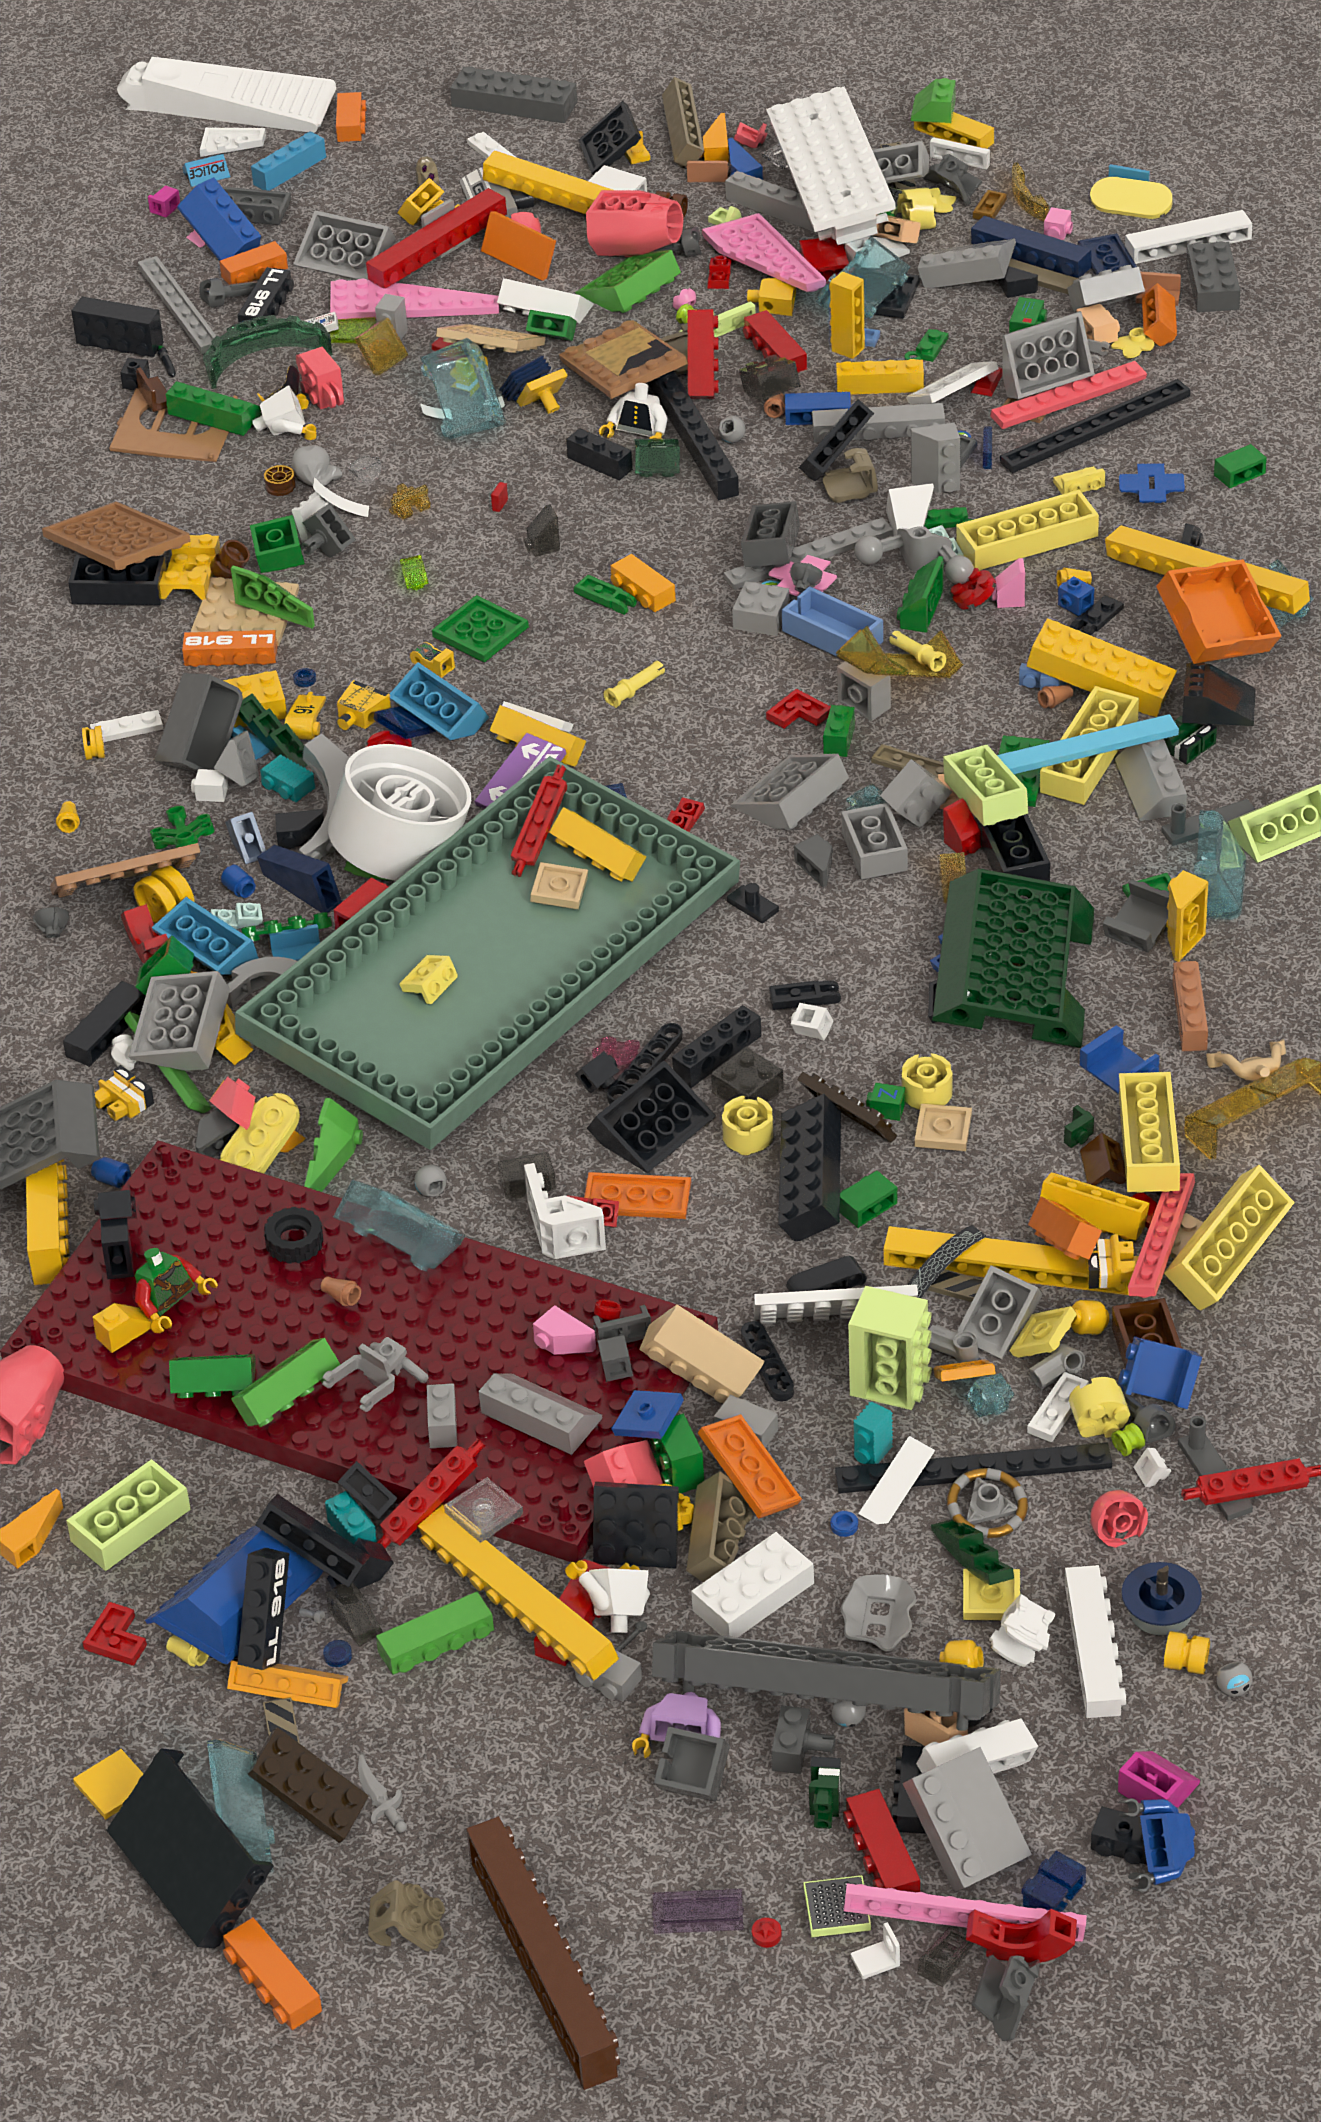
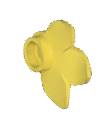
[930,188,956,213]
[1111,327,1154,359]

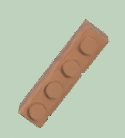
[1172,961,1208,1051]

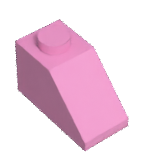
[991,558,1025,608]
[533,1305,596,1355]

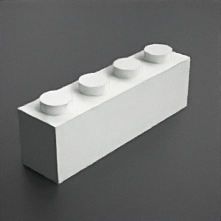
[916,1719,1038,1774]

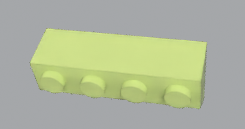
[1228,784,1321,863]

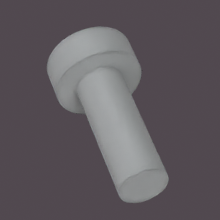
[299,1608,325,1624]

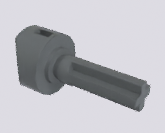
[652,227,702,257]
[199,278,258,308]
[1122,1391,1176,1443]

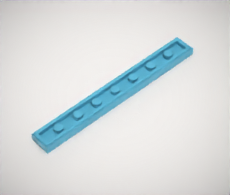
[997,714,1179,774]

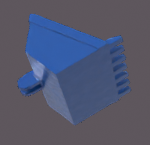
[145,1526,324,1664]

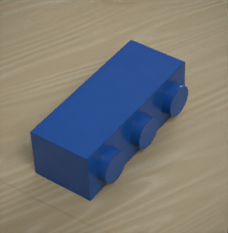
[785,392,851,425]

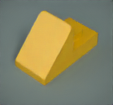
[624,131,651,165]

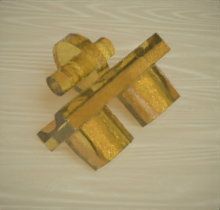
[389,483,431,520]

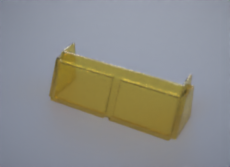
[836,626,963,678]
[1184,1057,1321,1159]

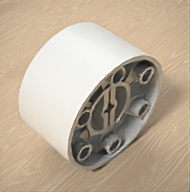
[328,744,471,881]

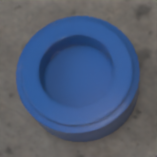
[830,1511,858,1537]

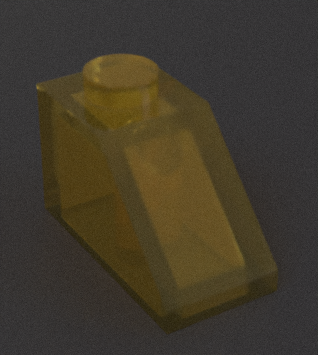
[938,852,966,903]

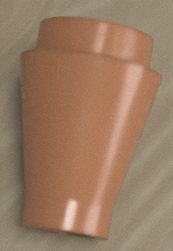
[764,390,785,418]
[1038,684,1073,709]
[321,1277,361,1306]

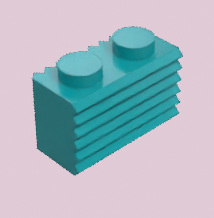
[260,754,315,802]
[853,1402,893,1464]
[325,1491,377,1544]

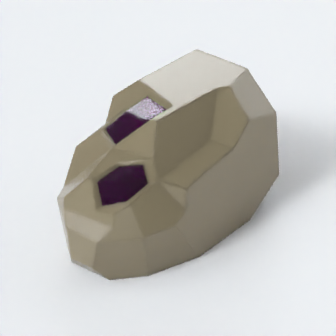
[415,156,440,188]

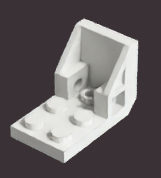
[524,1163,606,1259]

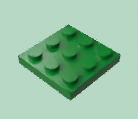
[432,595,529,663]

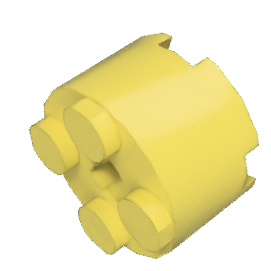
[897,188,937,230]
[902,1053,953,1110]
[722,1096,773,1155]
[1068,1377,1130,1438]

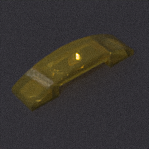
[1012,162,1049,221]

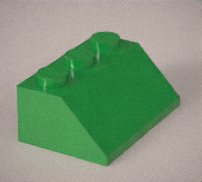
[897,556,944,633]
[169,1354,256,1398]

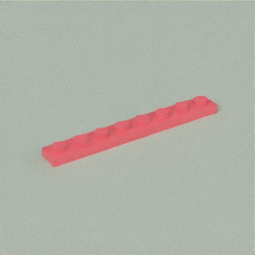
[990,361,1147,429]
[1128,1173,1195,1298]

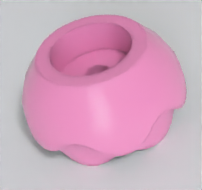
[672,288,696,310]

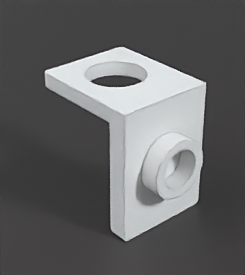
[851,1922,900,1979]

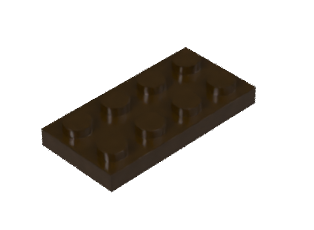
[797,1071,898,1143]
[247,1727,369,1843]

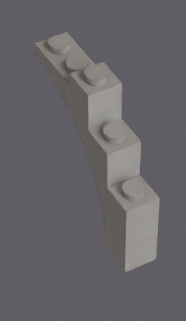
[298,733,349,860]

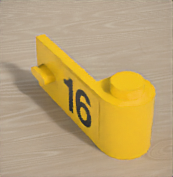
[285,692,326,740]

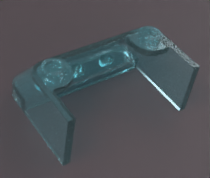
[333,1179,466,1272]
[207,1739,275,1873]

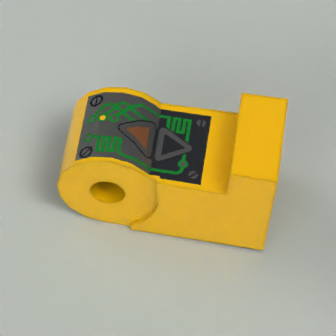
[410,642,455,678]

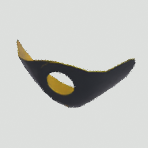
[257,365,300,402]

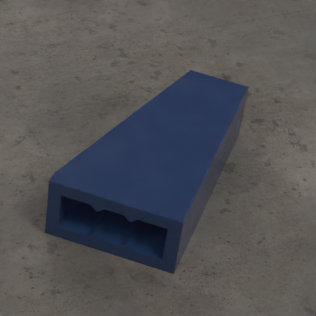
[257,845,342,913]

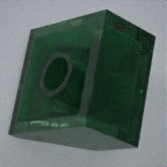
[634,439,680,477]

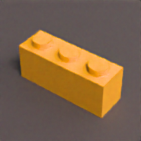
[610,554,676,612]

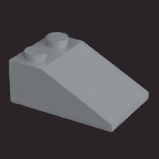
[956,1265,1043,1359]

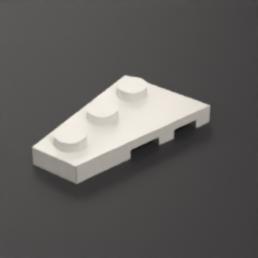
[200,128,266,157]
[292,488,334,542]

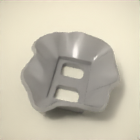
[840,1574,916,1652]

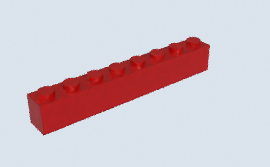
[366,188,507,289]

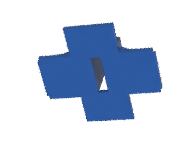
[1119,463,1185,503]

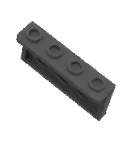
[222,187,291,225]

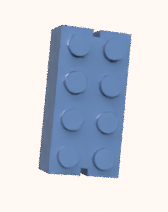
[782,586,883,661]

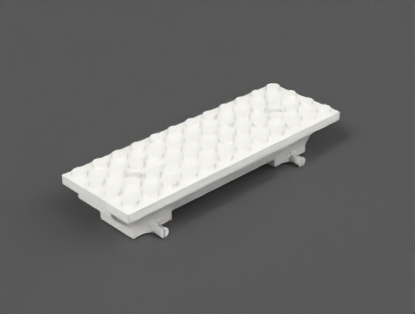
[766,86,896,245]

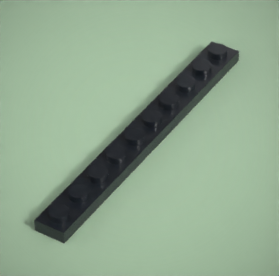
[1000,379,1191,474]
[835,1442,1112,1494]

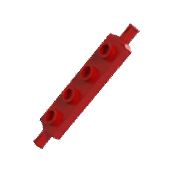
[511,764,567,877]
[376,1438,486,1549]
[1181,1458,1321,1506]

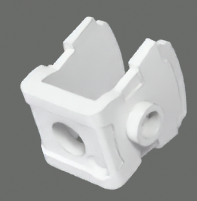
[989,1594,1055,1667]

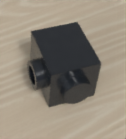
[120,358,150,390]
[575,1051,619,1093]

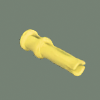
[889,631,946,672]
[604,661,665,708]

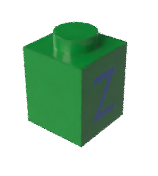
[866,1083,906,1121]

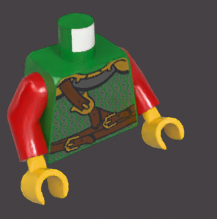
[135,1248,218,1333]

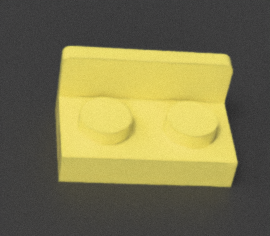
[1053,466,1105,495]
[399,955,458,1004]

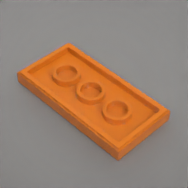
[481,211,556,281]
[584,1172,691,1219]
[698,1414,802,1519]

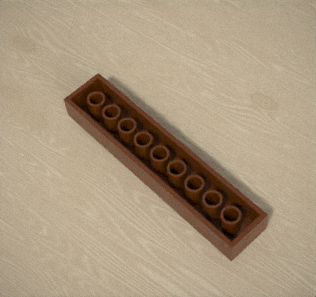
[466,1816,620,2090]

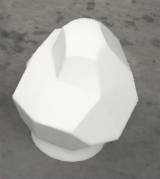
[111,1034,137,1071]

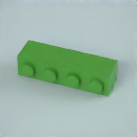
[231,1338,341,1427]
[376,1592,494,1675]

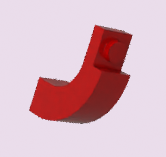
[121,904,168,963]
[966,1909,1077,1963]

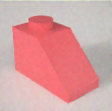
[210,1076,255,1130]

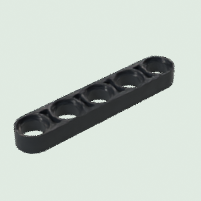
[607,1023,683,1104]

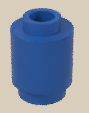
[221,865,256,898]
[91,1157,131,1188]

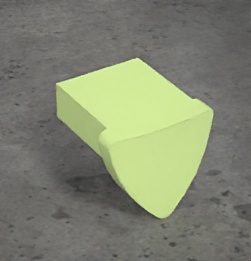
[708,206,742,225]

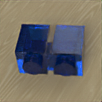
[1021,1850,1086,1912]

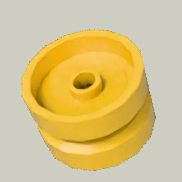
[134,866,194,923]

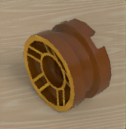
[264,465,296,496]

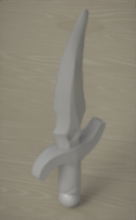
[358,1754,407,1833]

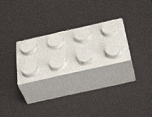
[691,1532,814,1638]

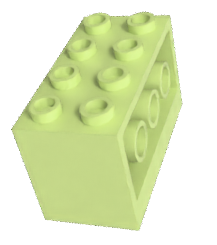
[848,1286,932,1410]

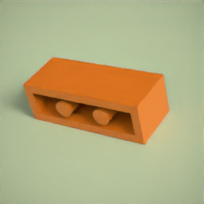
[336,92,366,142]
[219,241,288,285]
[1142,283,1177,346]

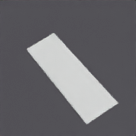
[858,1436,935,1524]

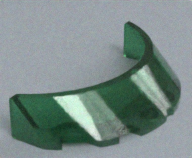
[203,315,333,389]

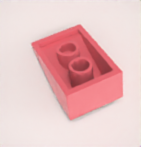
[584,1440,664,1487]

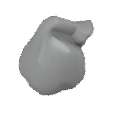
[291,445,342,487]

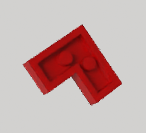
[766,689,831,729]
[83,1602,147,1666]

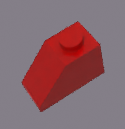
[943,798,981,857]

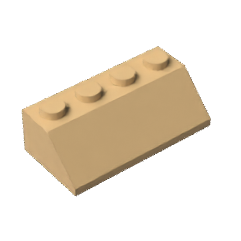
[639,1305,764,1404]

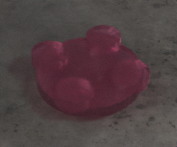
[592,1036,640,1066]

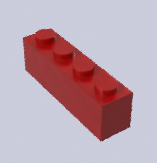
[687,309,719,399]
[743,310,807,377]
[534,1559,612,1666]
[843,1789,920,1893]

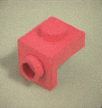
[734,122,767,148]

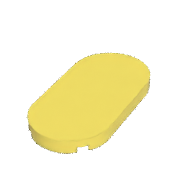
[1090,177,1173,219]
[220,1093,300,1174]

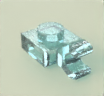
[846,784,886,811]

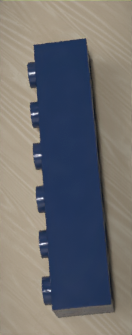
[971,216,1092,279]

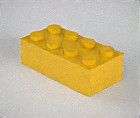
[223,670,287,728]

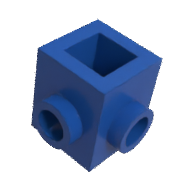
[1058,576,1094,616]

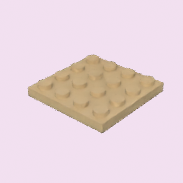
[436,324,546,353]
[191,577,299,646]

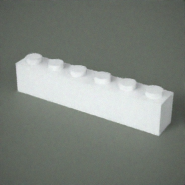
[1125,210,1252,264]
[1065,1565,1126,1718]

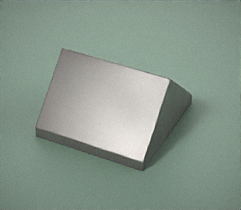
[214,731,259,786]

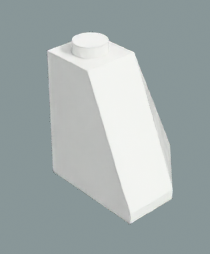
[886,483,934,536]

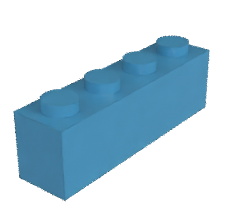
[251,131,326,191]

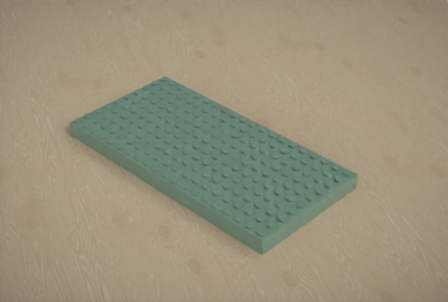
[235,756,740,1150]

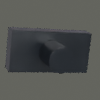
[727,883,779,924]

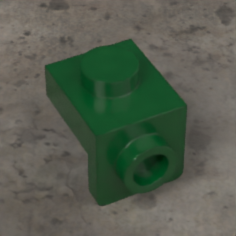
[1064,1105,1094,1148]

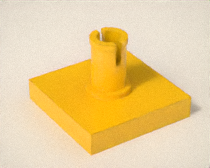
[517,368,568,414]

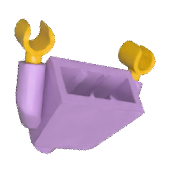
[632,1692,721,1758]

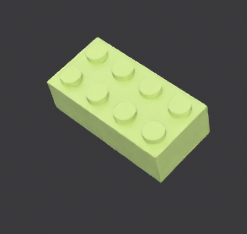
[943,745,1028,826]
[66,1459,191,1571]

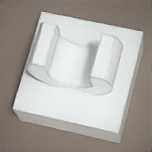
[1133,1448,1171,1487]

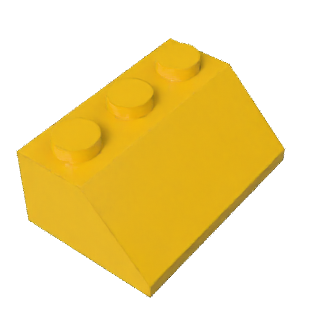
[1166,870,1208,962]

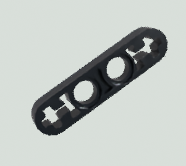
[741,1321,794,1402]

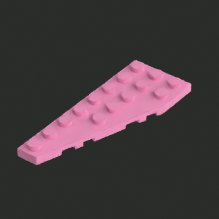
[702,213,826,292]
[330,278,499,320]

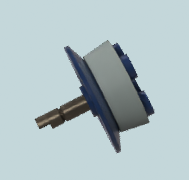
[1122,1562,1202,1635]

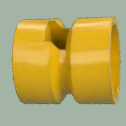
[1164,1631,1210,1675]

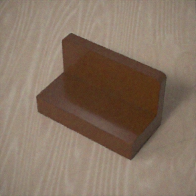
[136,367,167,412]
[1080,1133,1126,1186]

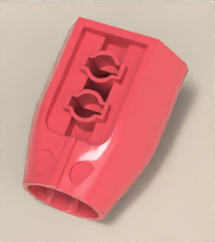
[586,190,683,257]
[0,1345,64,1464]

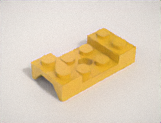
[159,534,220,600]

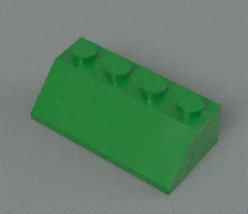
[166,381,262,436]

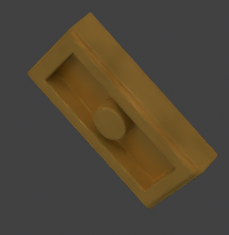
[973,190,1007,220]

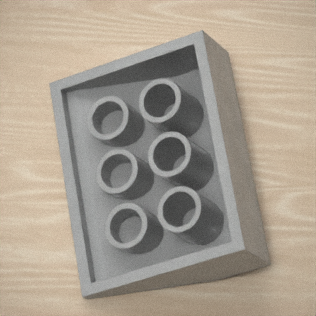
[293,210,396,280]
[918,238,1016,288]
[1003,311,1095,399]
[730,754,849,830]
[129,971,230,1071]
[902,1747,1032,1892]

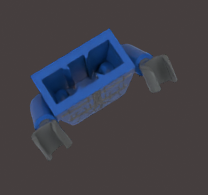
[1118,1798,1195,1892]

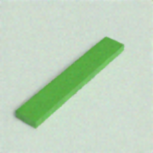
[124,1012,211,1113]

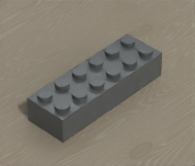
[450,66,578,123]

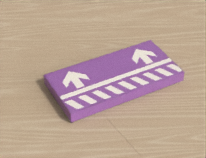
[474,733,567,809]

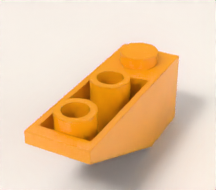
[0,1489,63,1569]

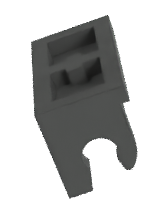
[592,1305,651,1343]

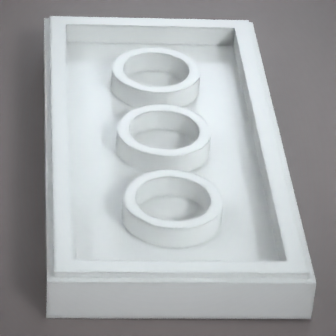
[906,361,999,404]

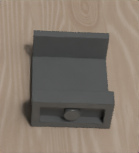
[1103,879,1169,953]

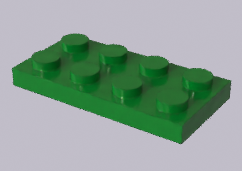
[998,735,1050,807]

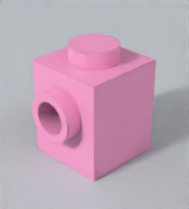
[1044,207,1073,240]

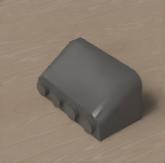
[154,673,243,773]

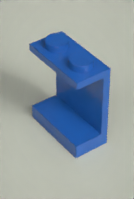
[1080,1025,1159,1094]
[1118,1337,1202,1409]

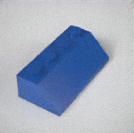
[177,177,261,261]

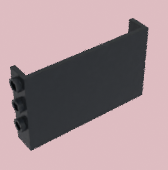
[106,1748,274,1949]

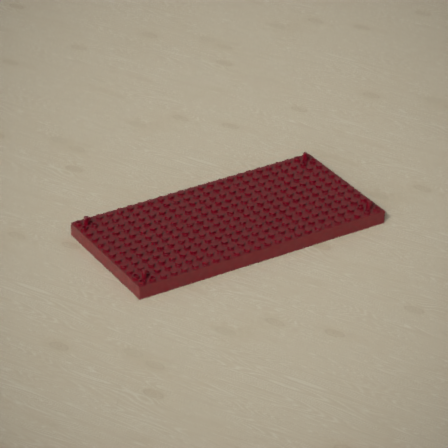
[0,1140,718,1564]

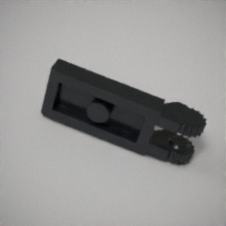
[1070,595,1124,636]
[769,980,841,1010]

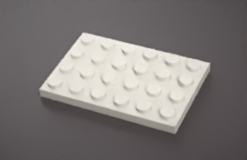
[754,1285,918,1324]

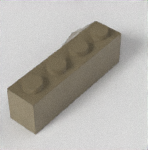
[686,1471,754,1582]

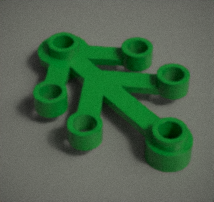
[150,806,215,849]
[241,912,332,942]

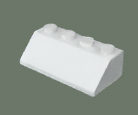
[497,278,594,324]

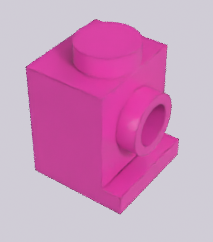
[148,185,180,217]

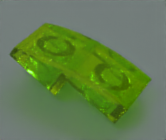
[399,555,429,590]

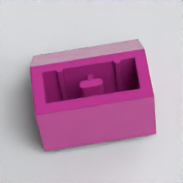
[1118,1751,1200,1808]

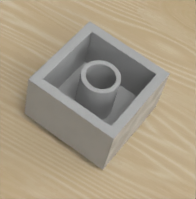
[732,581,790,636]
[837,654,891,721]
[880,759,952,827]

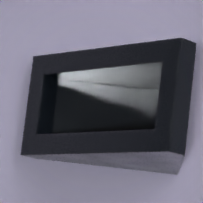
[998,266,1038,298]

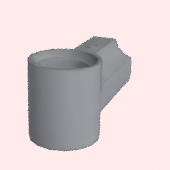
[928,1325,979,1363]
[1028,1344,1085,1390]

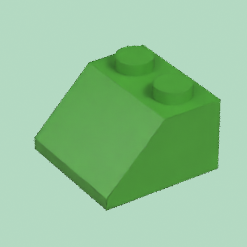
[911,78,956,123]

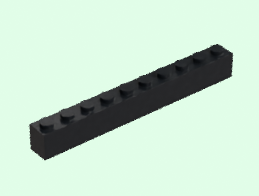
[647,370,739,501]

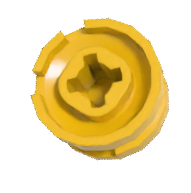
[82,726,105,760]

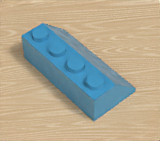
[390,662,489,740]
[152,897,259,975]

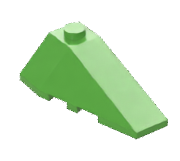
[231,566,315,629]
[304,1098,363,1192]

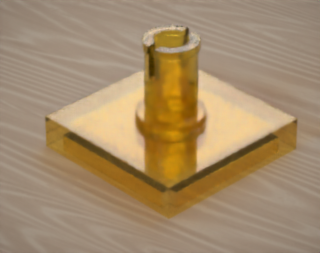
[355,318,408,376]

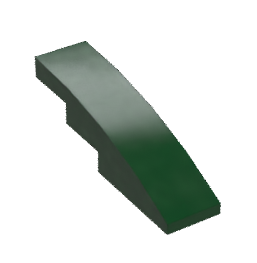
[238,693,307,768]
[931,1519,1014,1585]

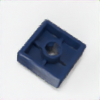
[499,355,551,402]

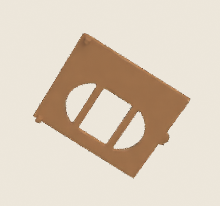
[109,388,238,462]

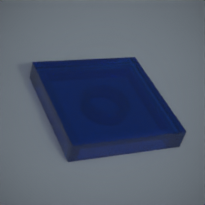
[373,706,436,739]

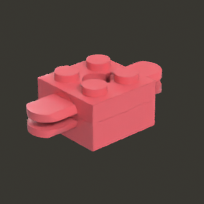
[296,347,344,409]

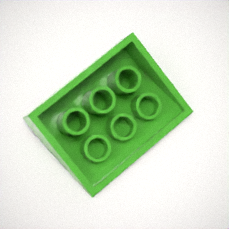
[575,250,681,313]

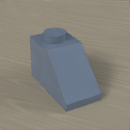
[225,812,266,864]

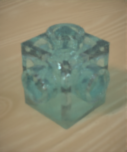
[965,1373,1015,1418]

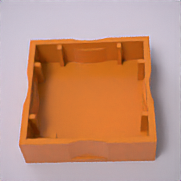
[1156,559,1281,664]

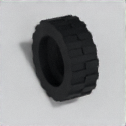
[264,1207,324,1264]

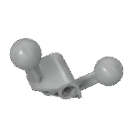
[854,526,974,584]

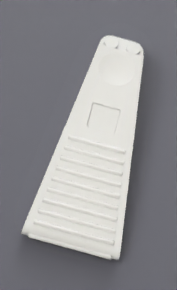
[117,57,336,133]

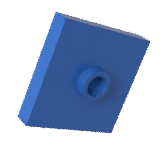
[612,1390,684,1439]

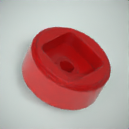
[594,1300,622,1321]
[752,1918,782,1948]

